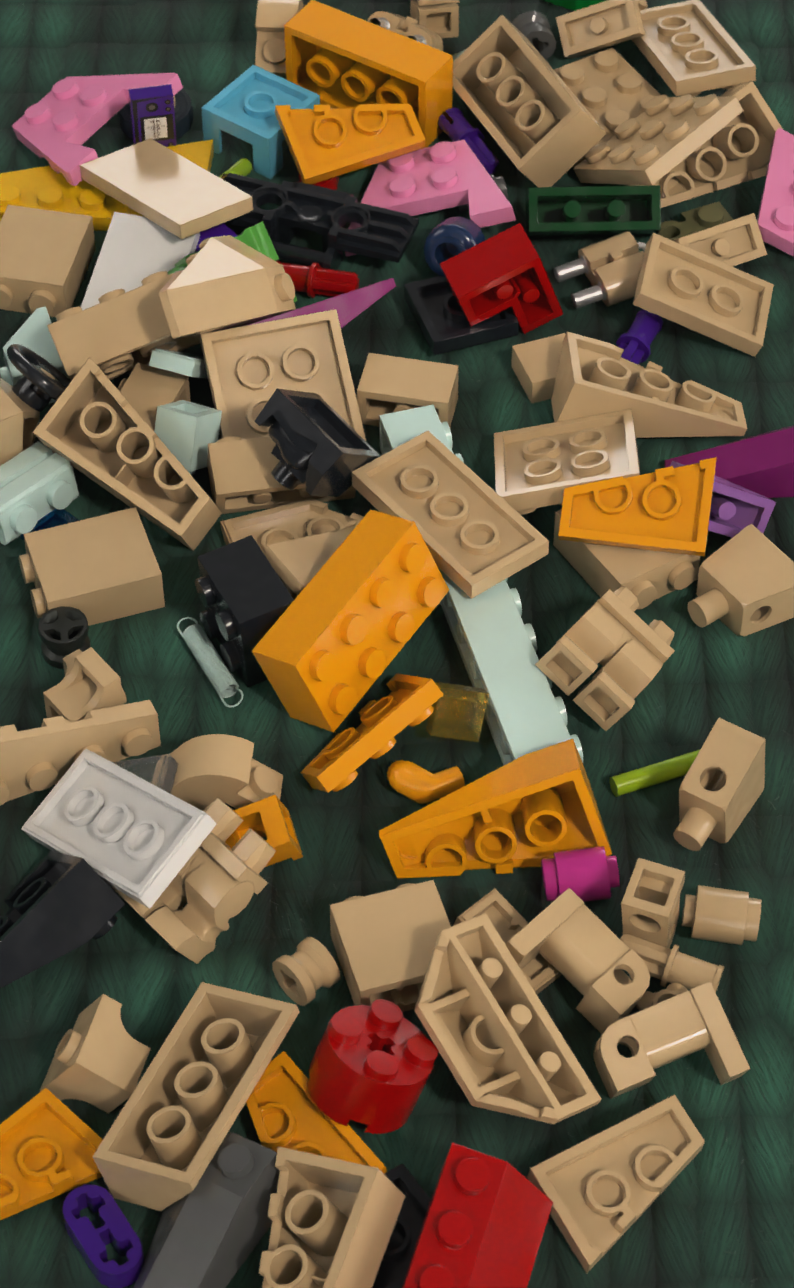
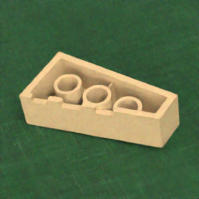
[259,1147,405,1288]

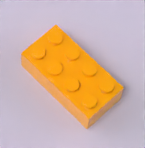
[284,0,453,148]
[252,509,449,733]

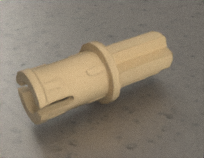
[620,934,724,992]

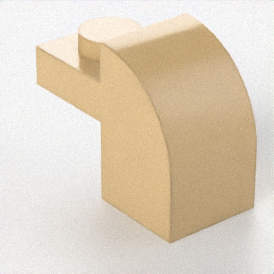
[255,0,304,77]
[160,734,283,811]

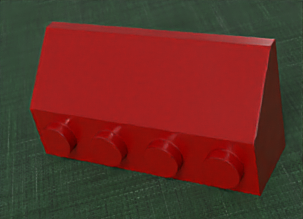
[402,1142,553,1288]

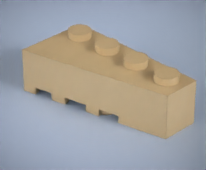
[33,357,222,551]

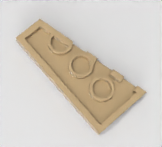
[0,700,161,806]

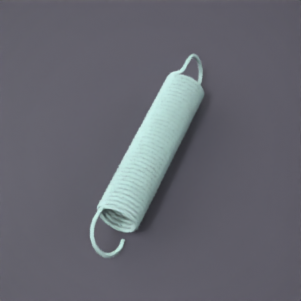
[177,617,243,708]

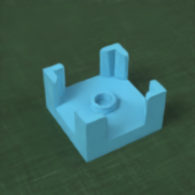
[201,64,320,179]

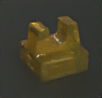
[426,682,489,742]

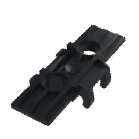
[221,173,419,270]

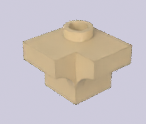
[43,647,127,722]
[40,994,151,1114]

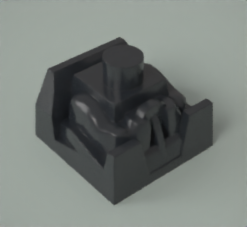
[255,388,380,497]

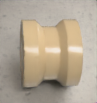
[272,937,340,1006]

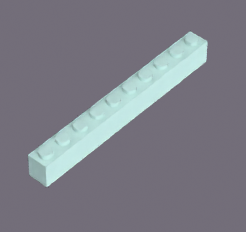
[379,405,583,765]

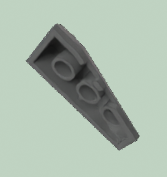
[134,1132,280,1288]

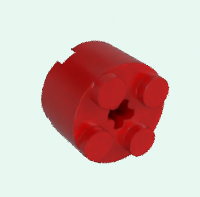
[307,999,438,1134]

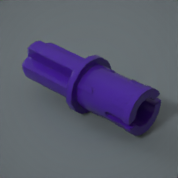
[438,108,499,174]
[616,309,663,365]

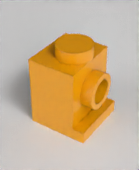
[225,794,303,867]

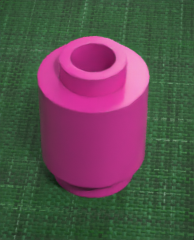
[541,846,620,902]

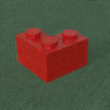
[440,223,564,334]

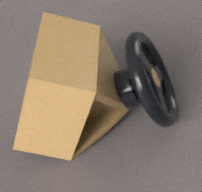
[0,344,71,466]

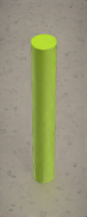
[609,749,700,797]

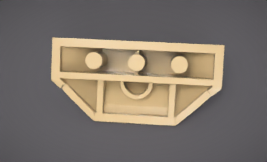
[414,913,602,1124]

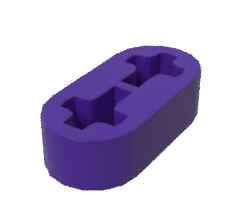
[63,1185,144,1288]

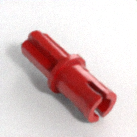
[276,261,359,298]

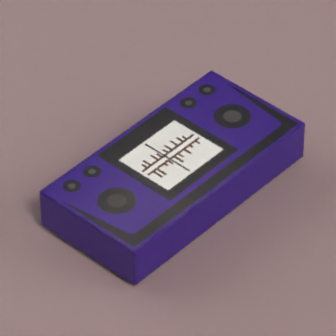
[129,84,177,147]

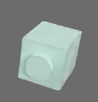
[154,400,222,475]

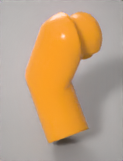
[387,760,465,804]

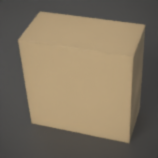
[511,333,566,404]

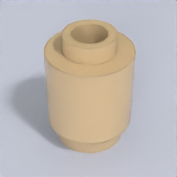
[682,885,762,945]

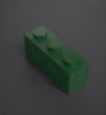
[525,185,661,238]

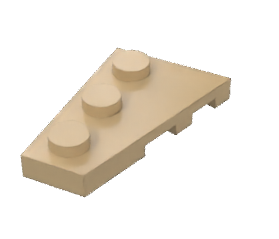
[528,1095,705,1274]

